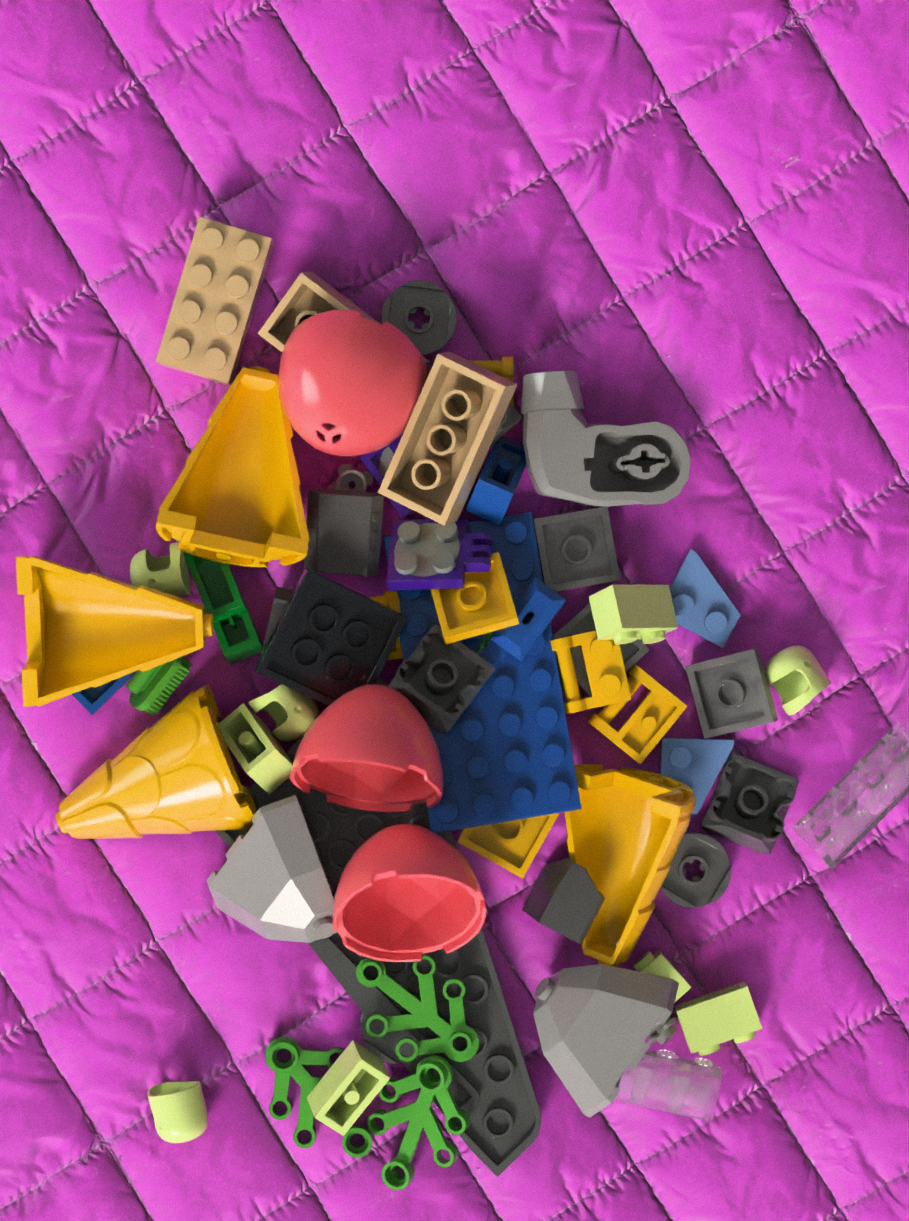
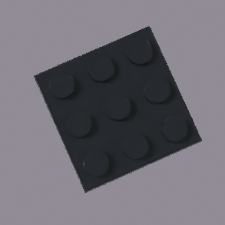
[255,568,408,706]

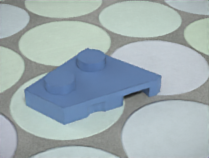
[669,549,741,648]
[660,737,734,814]

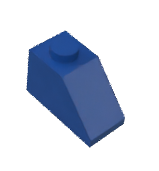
[465,437,526,526]

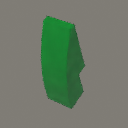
[183,553,263,665]

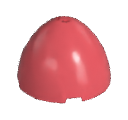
[278,310,428,457]
[290,684,443,813]
[332,824,487,962]

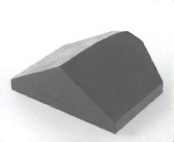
[522,858,605,944]

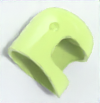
[130,542,191,597]
[765,645,831,716]
[248,684,319,742]
[147,1081,209,1143]

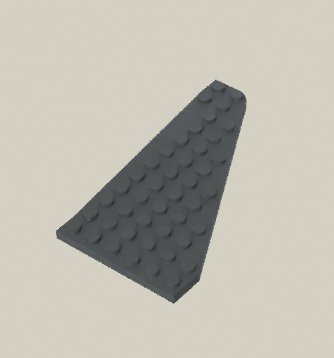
[215,677,541,1177]

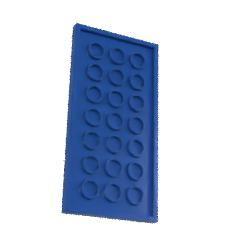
[384,512,582,834]

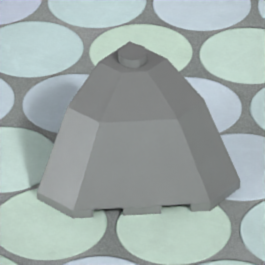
[206,795,338,943]
[533,964,679,1118]

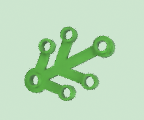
[356,954,479,1062]
[265,1036,372,1158]
[367,1055,470,1190]

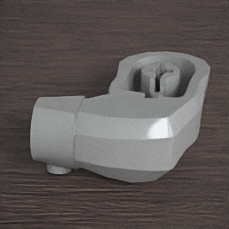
[521,371,691,507]

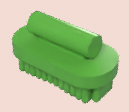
[126,656,192,716]

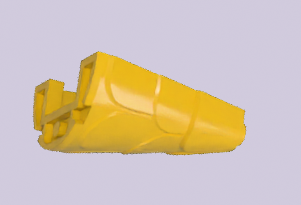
[156,366,310,567]
[16,556,214,707]
[55,685,258,839]
[564,764,696,967]

